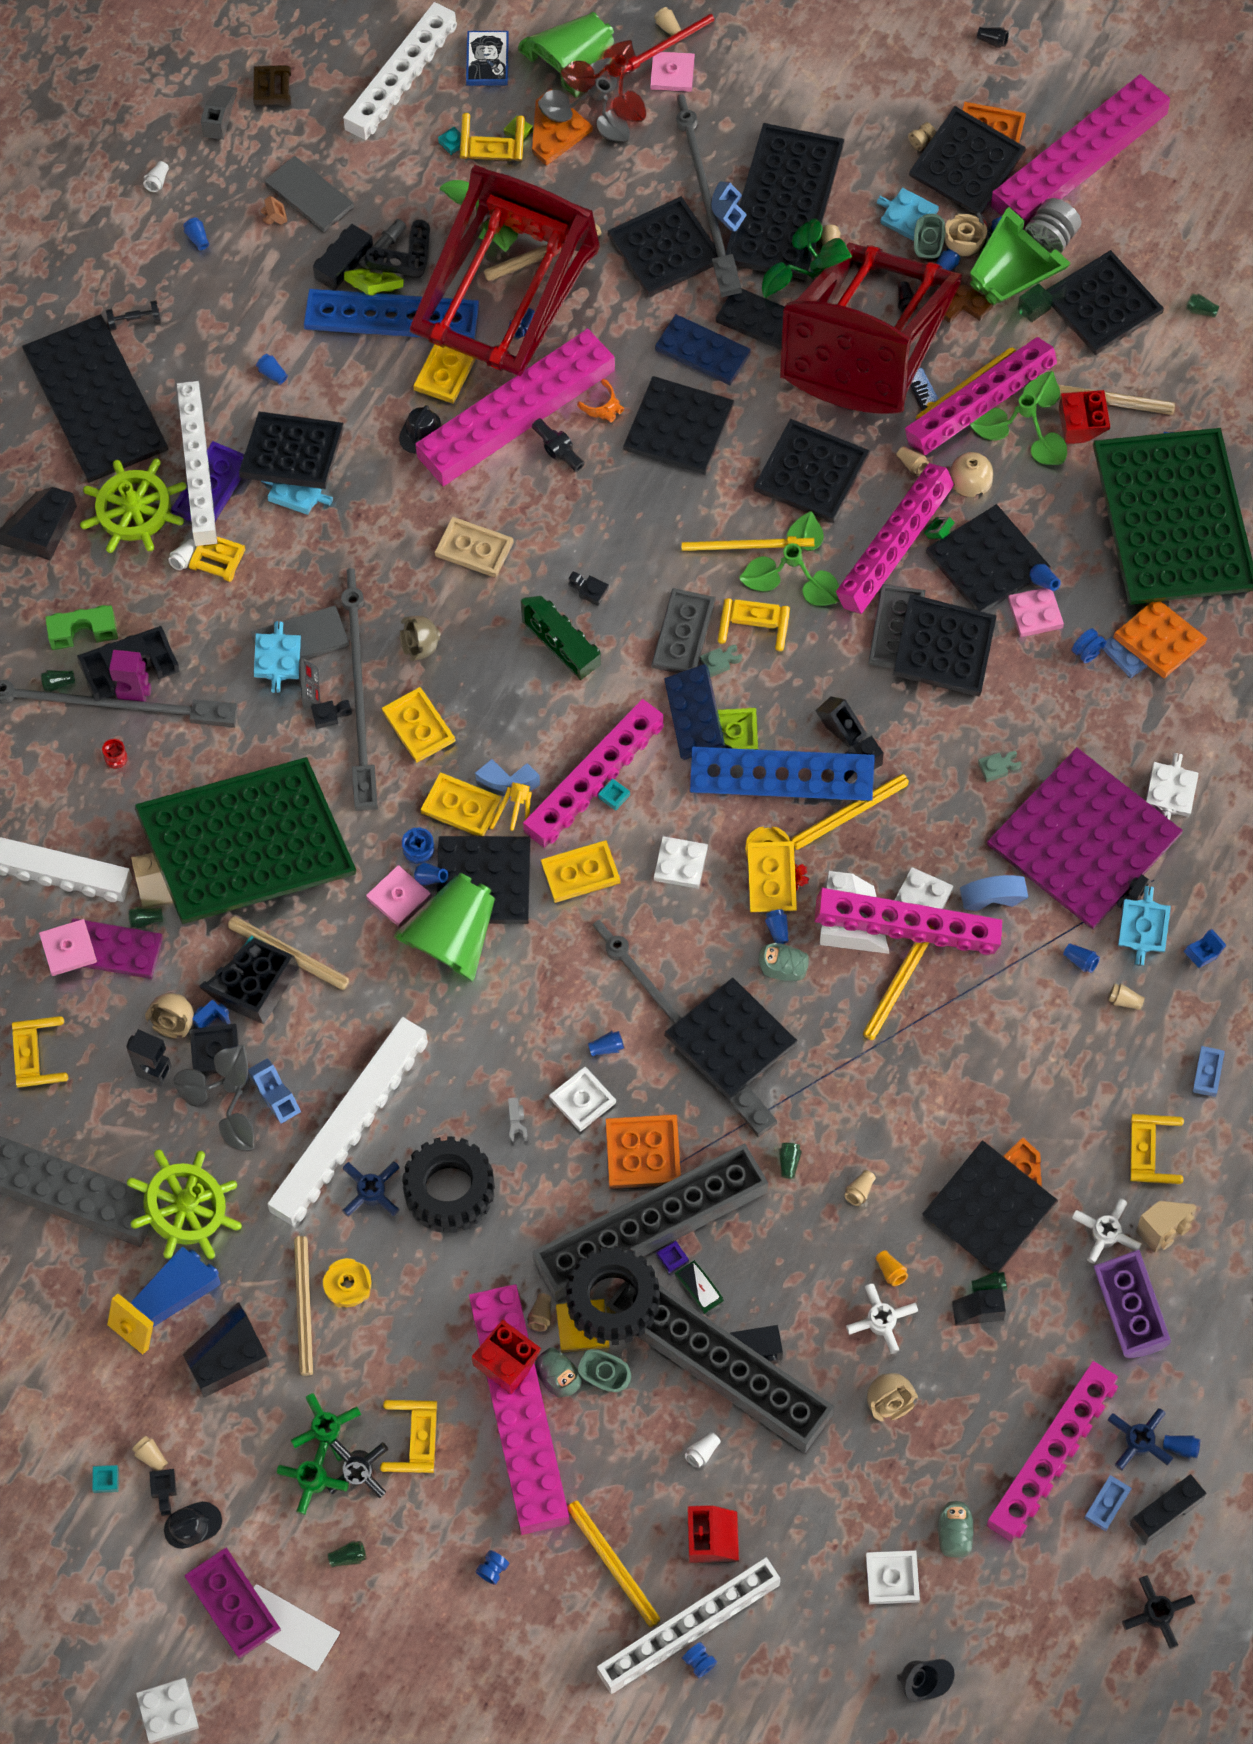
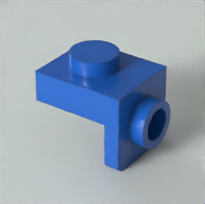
[1184,929,1226,968]
[193,1000,231,1028]

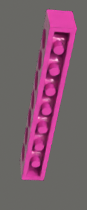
[905,337,1057,456]
[836,463,954,614]
[523,699,664,848]
[814,888,1002,955]
[986,1361,1119,1543]

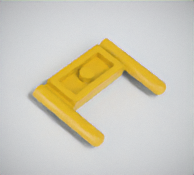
[460,113,525,161]
[717,598,790,652]
[12,1016,68,1088]
[1130,1114,1184,1184]
[380,1400,437,1473]

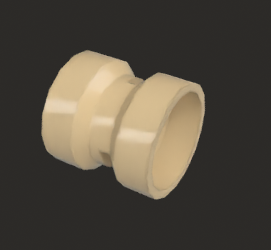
[908,122,936,151]

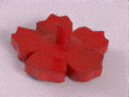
[795,864,810,891]

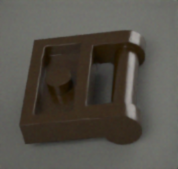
[253,65,291,107]

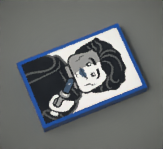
[466,31,509,86]

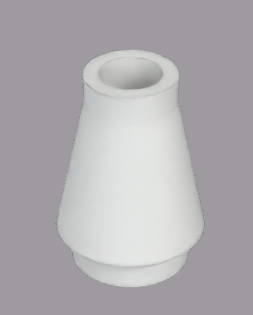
[143,161,169,192]
[168,539,197,571]
[685,1432,720,1468]

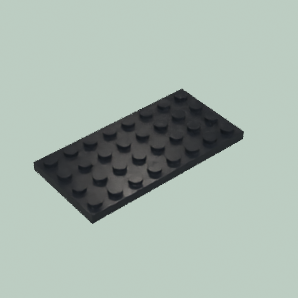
[726,123,845,280]
[22,314,169,483]

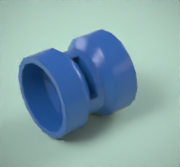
[475,1550,510,1585]
[682,1642,717,1678]

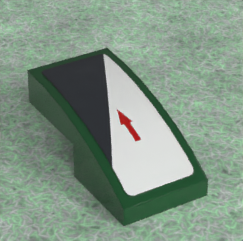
[675,1260,724,1314]

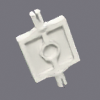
[1145,753,1199,820]

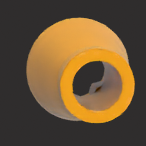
[875,1250,908,1287]

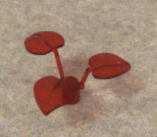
[561,40,646,122]

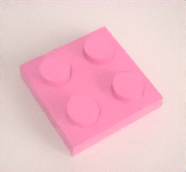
[1008,588,1064,638]

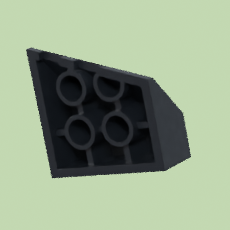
[199,938,299,1024]
[183,1302,270,1398]

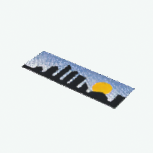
[910,368,938,410]

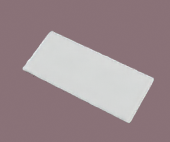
[254,1585,340,1671]

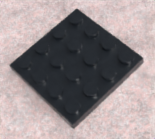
[909,106,1026,215]
[608,196,718,297]
[1043,250,1164,355]
[623,376,734,475]
[239,411,344,489]
[754,418,870,523]
[926,504,1051,612]
[892,594,997,697]
[437,836,531,924]
[664,977,798,1100]
[922,1140,1058,1275]

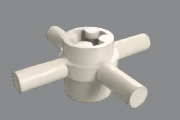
[1072,1198,1142,1264]
[846,1284,918,1354]

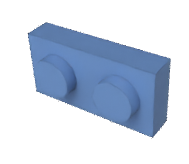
[1102,635,1147,679]
[1192,1046,1225,1097]
[1084,1475,1132,1532]

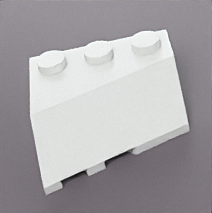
[820,871,889,954]

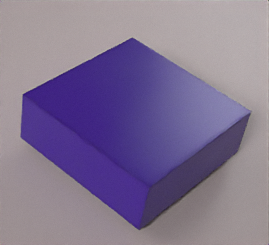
[656,1240,689,1274]

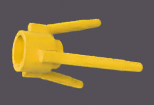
[489,782,532,831]

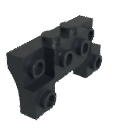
[77,626,179,702]

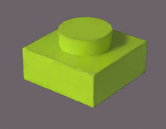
[504,116,533,141]

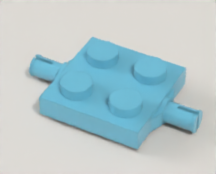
[877,188,939,241]
[261,481,333,515]
[254,621,301,693]
[1118,886,1171,966]

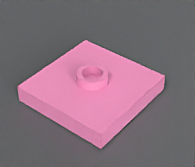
[650,52,695,92]
[366,865,432,927]
[39,919,97,976]

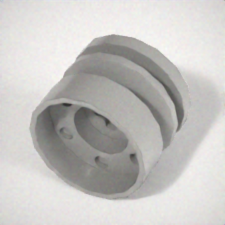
[1025,198,1082,254]

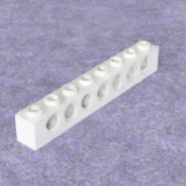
[343,2,457,140]
[177,381,217,546]
[597,1557,780,1694]

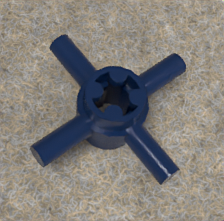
[342,1161,400,1217]
[1107,1408,1173,1471]

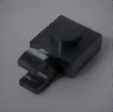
[568,571,609,606]
[311,700,352,729]
[1117,874,1151,908]
[149,1469,177,1516]

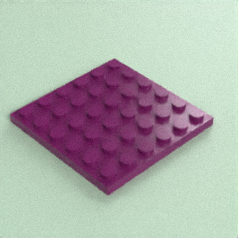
[987,747,1183,929]

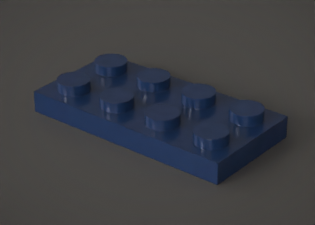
[655,314,751,385]
[664,664,725,760]

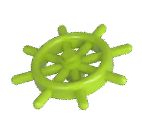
[80,458,187,553]
[127,1149,242,1259]

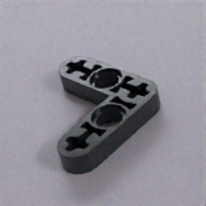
[364,219,430,277]

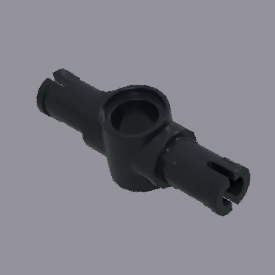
[532,418,585,472]

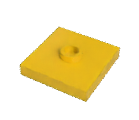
[107,1294,154,1354]
[556,1299,610,1353]

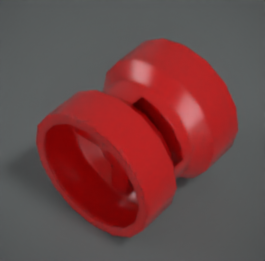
[102,739,127,769]

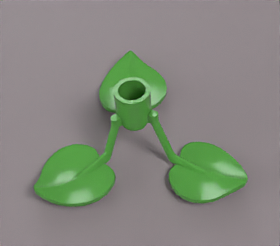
[439,180,518,252]
[970,371,1067,465]
[739,512,839,606]

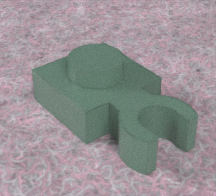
[700,645,742,677]
[978,751,1021,782]

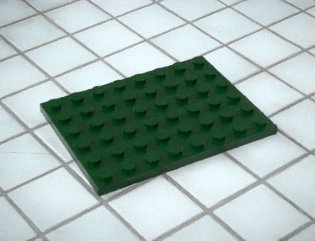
[1092,428,1253,605]
[135,757,357,925]

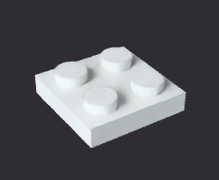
[654,836,708,889]
[895,867,954,909]
[549,1067,616,1132]
[866,1551,920,1605]
[136,1678,199,1744]

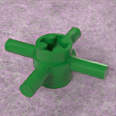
[291,1393,361,1462]
[277,1441,349,1515]

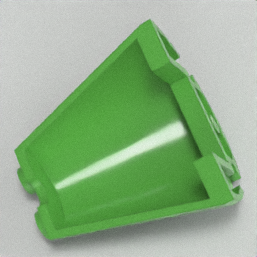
[518,12,614,98]
[970,207,1071,305]
[393,873,495,981]

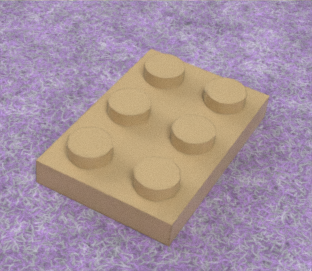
[435,517,514,578]

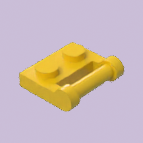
[189,537,245,582]

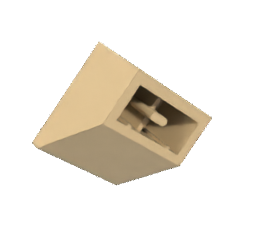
[1136,1201,1197,1253]

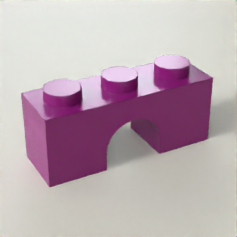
[109,650,151,702]

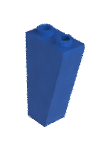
[131,1246,221,1327]

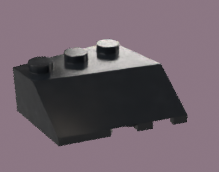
[0,487,77,560]

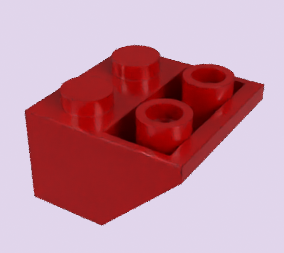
[1059,390,1110,444]
[472,1319,541,1394]
[688,1505,739,1563]

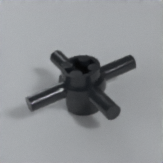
[327,1438,388,1498]
[1122,1575,1195,1650]

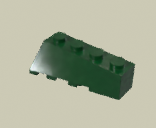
[520,596,601,680]

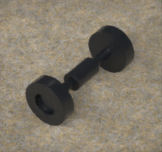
[106,300,161,331]

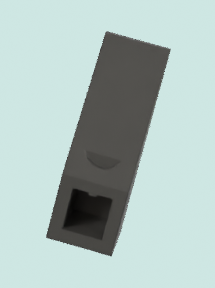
[201,85,238,140]

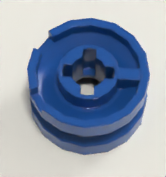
[1071,628,1107,664]
[402,827,435,864]

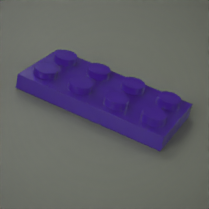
[171,441,245,522]

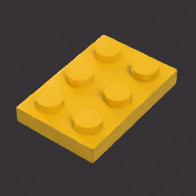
[413,344,476,404]
[382,687,455,763]
[421,772,502,836]
[541,840,620,903]
[747,841,797,913]

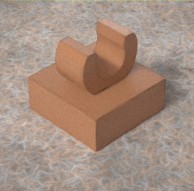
[260,196,287,225]

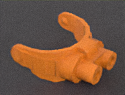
[577,379,624,422]

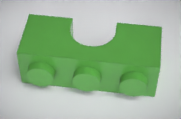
[45,605,118,650]

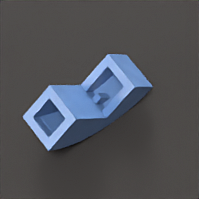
[711,181,747,232]
[475,759,540,796]
[960,875,1029,912]
[248,1058,301,1123]

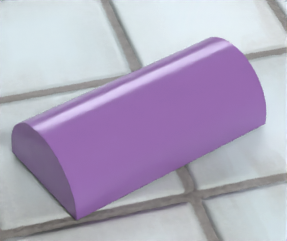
[1094,1249,1171,1358]

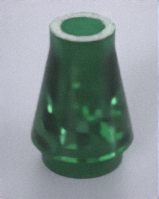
[1186,293,1220,318]
[41,670,75,692]
[128,906,163,929]
[779,1143,802,1179]
[971,1270,1008,1293]
[328,1540,367,1568]

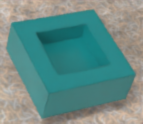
[438,127,461,155]
[598,779,630,811]
[92,1465,119,1493]

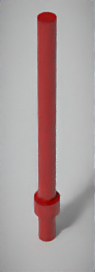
[614,14,715,76]

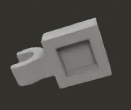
[508,1097,528,1142]

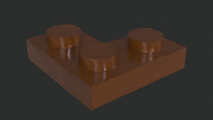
[944,281,993,323]

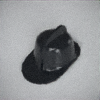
[399,405,441,454]
[164,1501,222,1549]
[897,1659,955,1702]

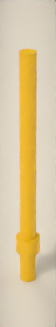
[682,536,814,551]

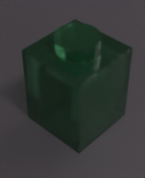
[1018,283,1053,322]

